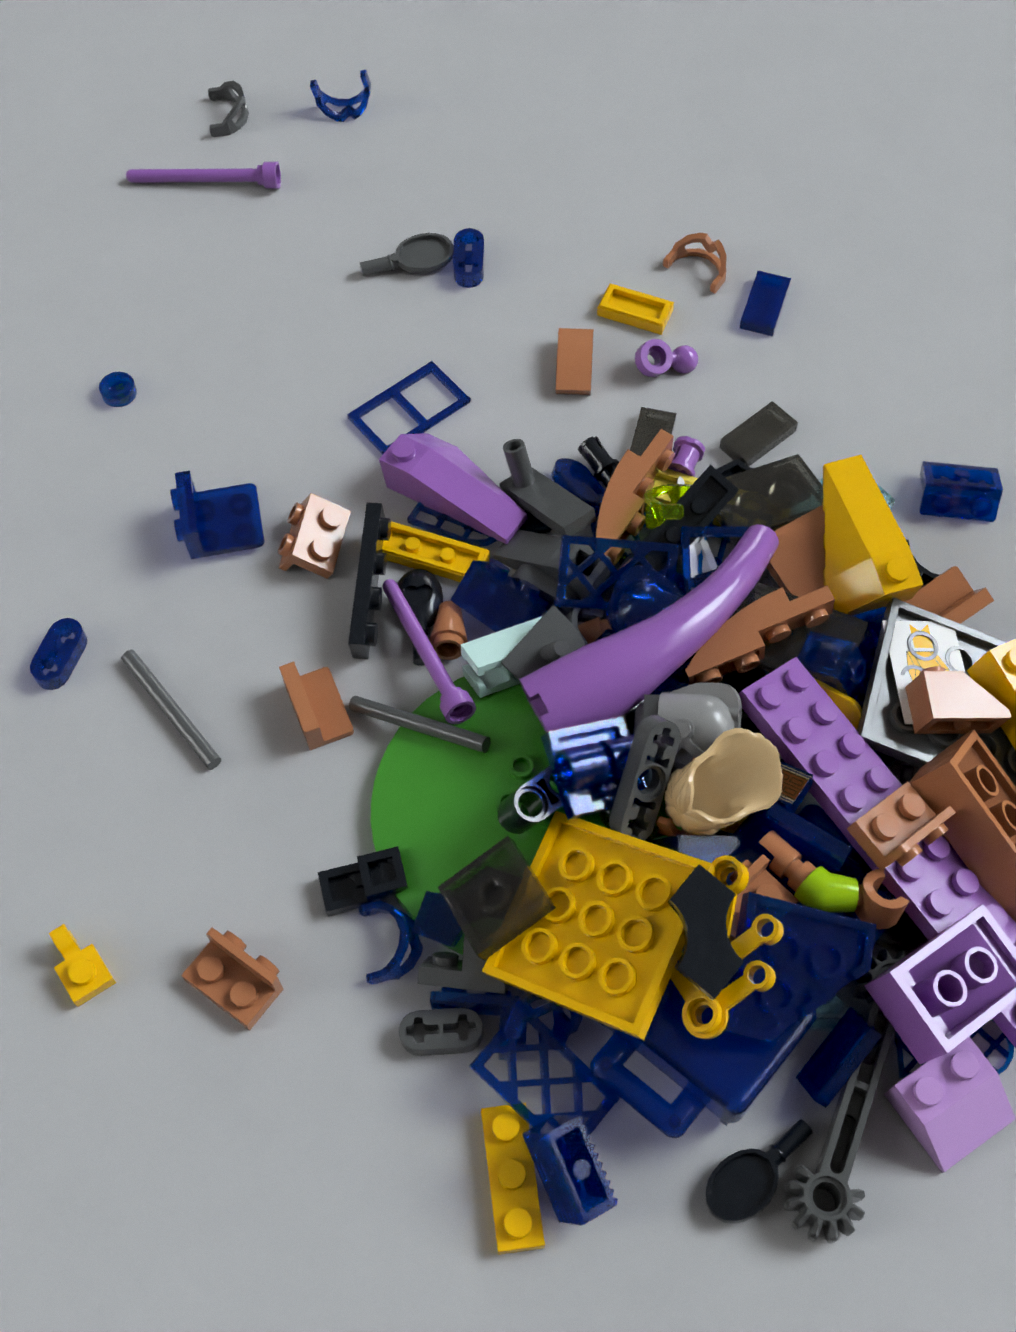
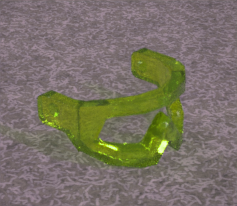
[644,484,692,529]

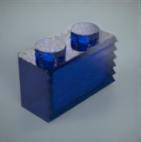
[522,1115,618,1226]

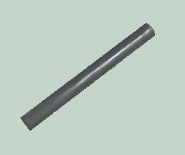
[121,650,221,769]
[349,695,491,753]

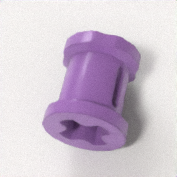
[668,436,705,477]

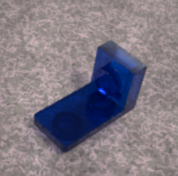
[798,631,871,708]

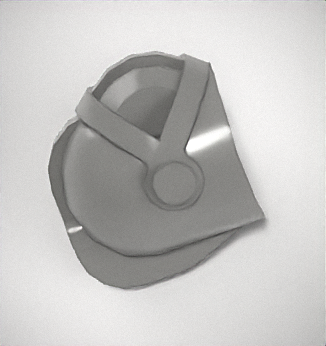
[657,682,742,769]

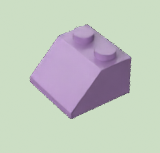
[884,1036,1016,1173]

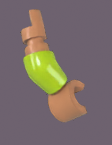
[759,830,909,929]

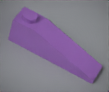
[379,433,528,544]

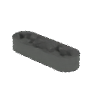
[609,715,681,841]

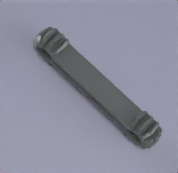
[783,948,905,1244]

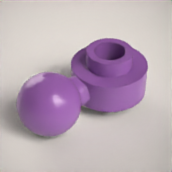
[635,339,698,377]

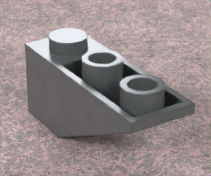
[493,530,611,611]

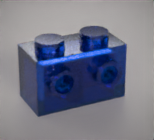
[450,559,549,632]

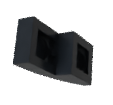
[318,846,408,917]

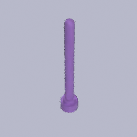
[126,161,281,189]
[382,579,476,724]

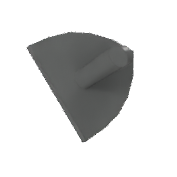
[501,605,585,680]

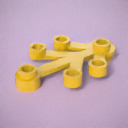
[671,855,784,1039]

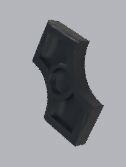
[668,864,744,1000]

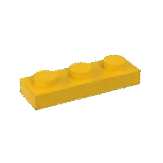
[481,1102,545,1255]

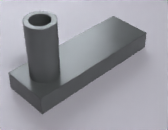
[499,439,597,539]

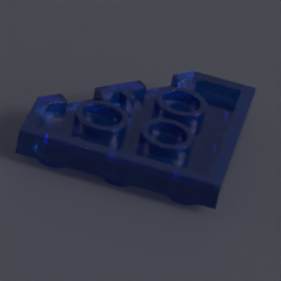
[723,892,876,1042]

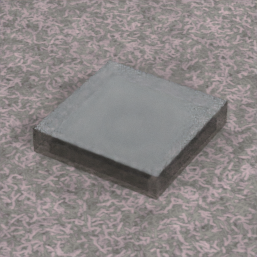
[438,836,556,960]

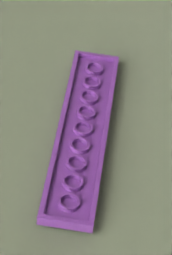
[739,657,1016,1048]

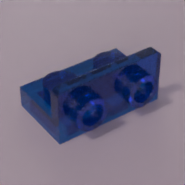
[919,461,1003,522]

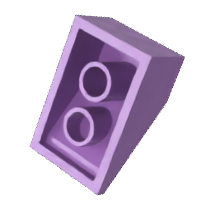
[865,904,1016,1064]

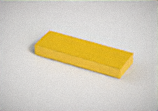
[382,521,490,587]

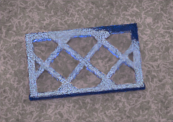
[554,535,679,613]
[469,1003,620,1161]

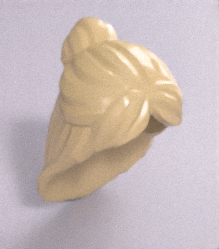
[664,728,783,836]

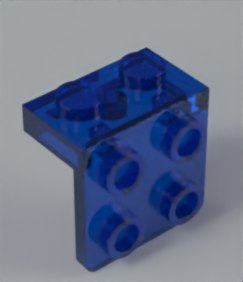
[170,470,265,559]

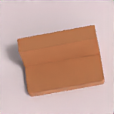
[904,566,994,624]
[279,661,354,750]

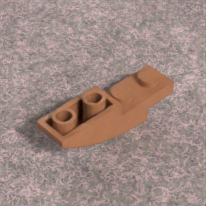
[595,429,675,566]
[685,585,835,686]

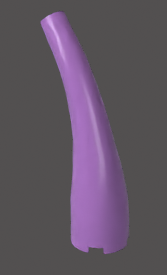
[519,524,779,754]

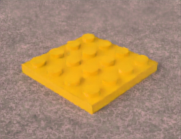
[482,811,715,1041]

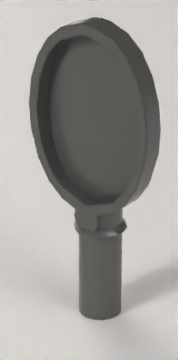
[360,233,454,276]

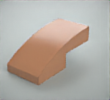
[555,328,594,395]

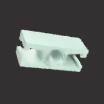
[461,616,542,698]

